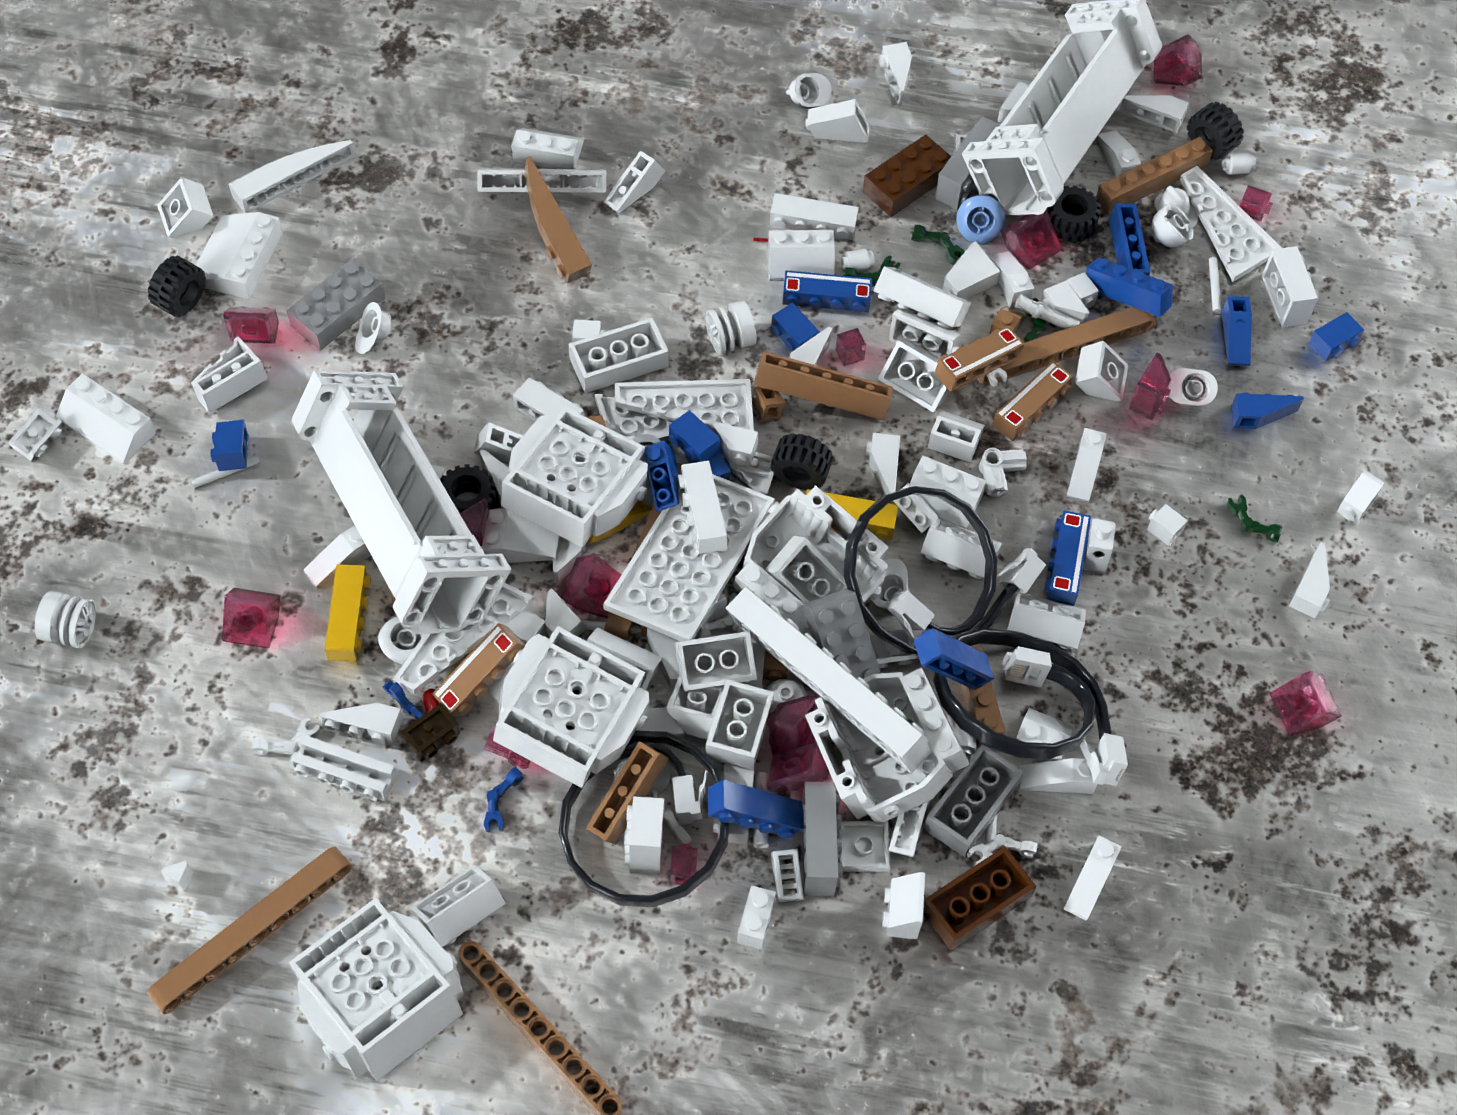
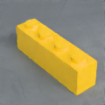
[806,489,898,540]
[325,564,371,661]

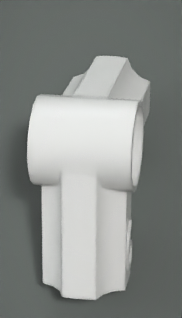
[979,448,1027,497]

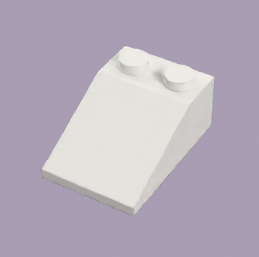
[482,508,561,563]
[764,536,847,604]

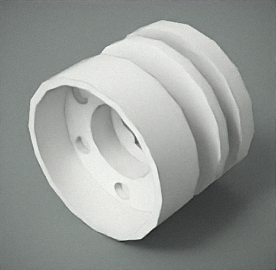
[705,300,757,355]
[35,590,96,649]

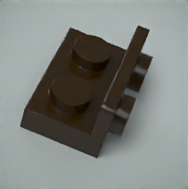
[401,703,460,762]

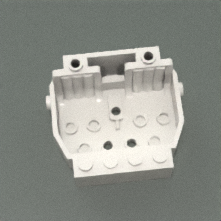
[501,407,648,547]
[733,486,889,637]
[493,626,649,788]
[805,667,970,822]
[289,898,464,1081]

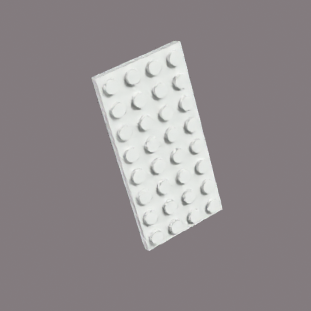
[603,474,774,641]

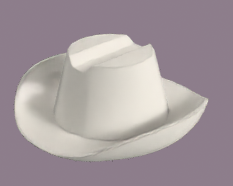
[378,616,425,665]

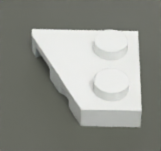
[729,452,775,496]

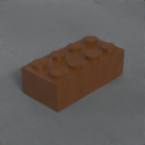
[862,134,952,217]
[923,846,1036,951]

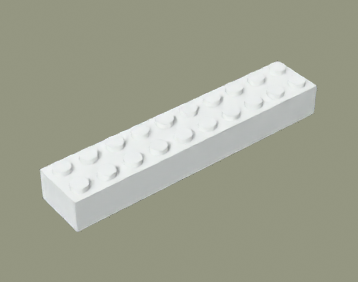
[725,587,932,774]

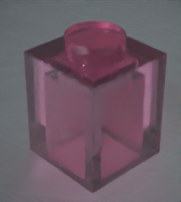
[1239,185,1273,221]
[835,328,867,366]
[670,844,698,885]

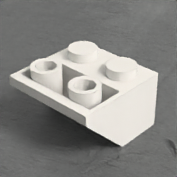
[928,411,985,463]

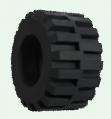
[1187,102,1244,160]
[1044,185,1101,243]
[148,256,206,317]
[770,433,833,490]
[440,464,497,528]

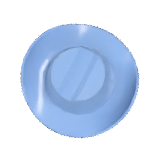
[956,195,1006,244]

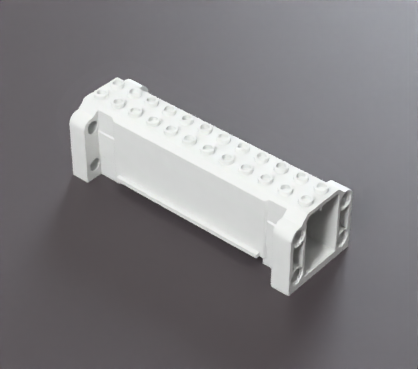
[962,0,1162,216]
[292,370,512,634]

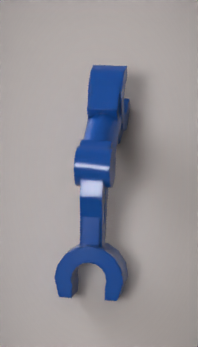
[383,680,423,719]
[484,766,524,832]

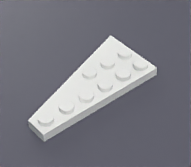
[1180,166,1282,282]
[615,379,754,431]
[595,394,674,441]
[393,583,534,694]

